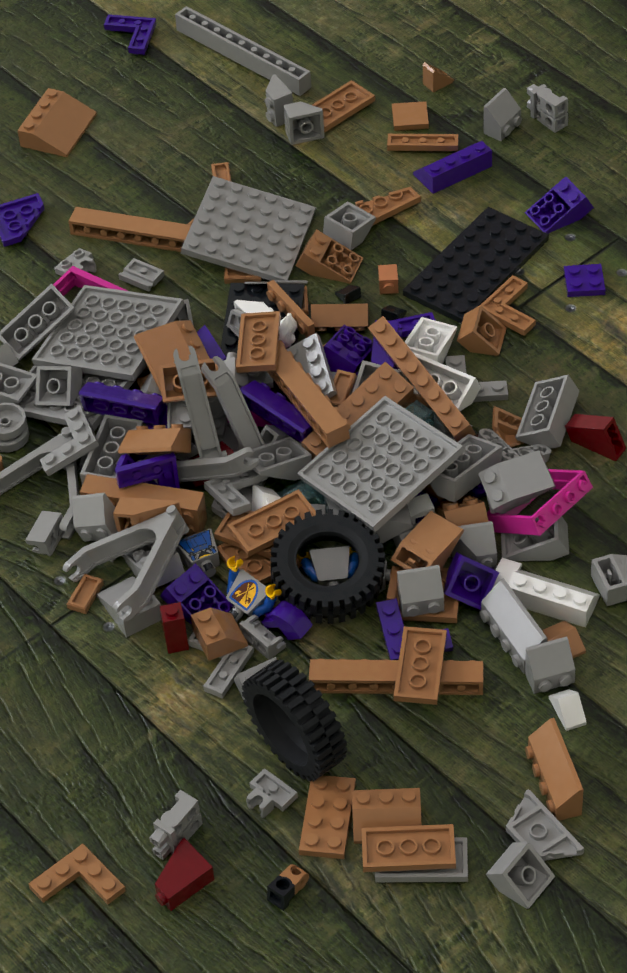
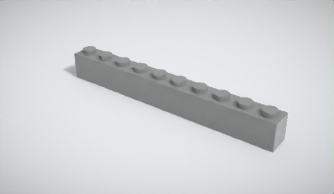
[175,6,311,96]

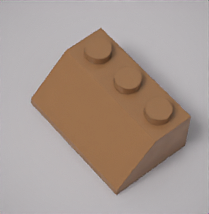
[311,303,369,331]
[159,359,218,403]
[118,424,191,455]
[352,788,422,844]

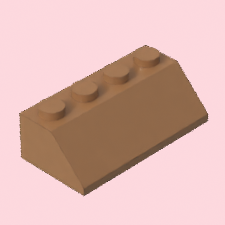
[525,718,584,821]

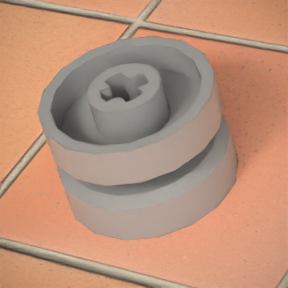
[0,402,30,453]

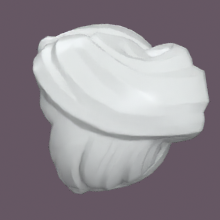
[279,313,297,348]

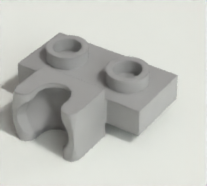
[54,248,97,276]
[246,768,298,818]

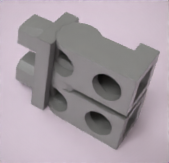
[527,84,568,133]
[149,790,203,860]

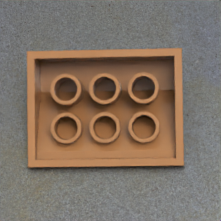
[17,88,97,157]
[134,320,210,394]

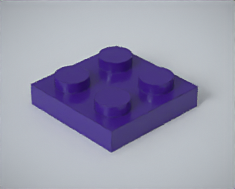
[564,264,605,297]

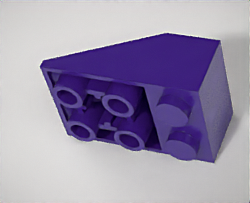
[525,177,594,234]
[323,325,373,374]
[160,563,234,625]

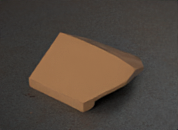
[492,406,524,448]
[542,620,586,658]

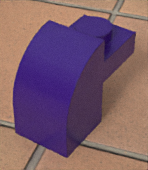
[262,601,313,640]

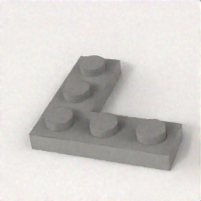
[445,355,508,402]
[40,405,100,476]
[204,469,267,516]
[188,632,254,699]

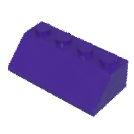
[413,141,492,194]
[240,380,314,443]
[79,381,167,425]

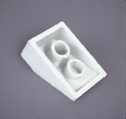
[405,317,457,364]

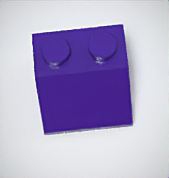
[444,552,499,610]

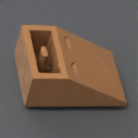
[295,229,363,284]
[435,495,489,526]
[113,497,183,532]
[391,511,464,571]

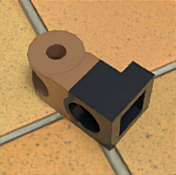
[267,864,309,911]

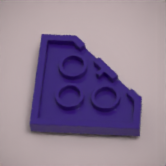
[0,193,44,247]

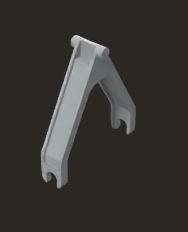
[173,346,228,459]
[201,356,265,452]
[136,397,259,484]
[0,427,79,540]
[63,505,189,622]

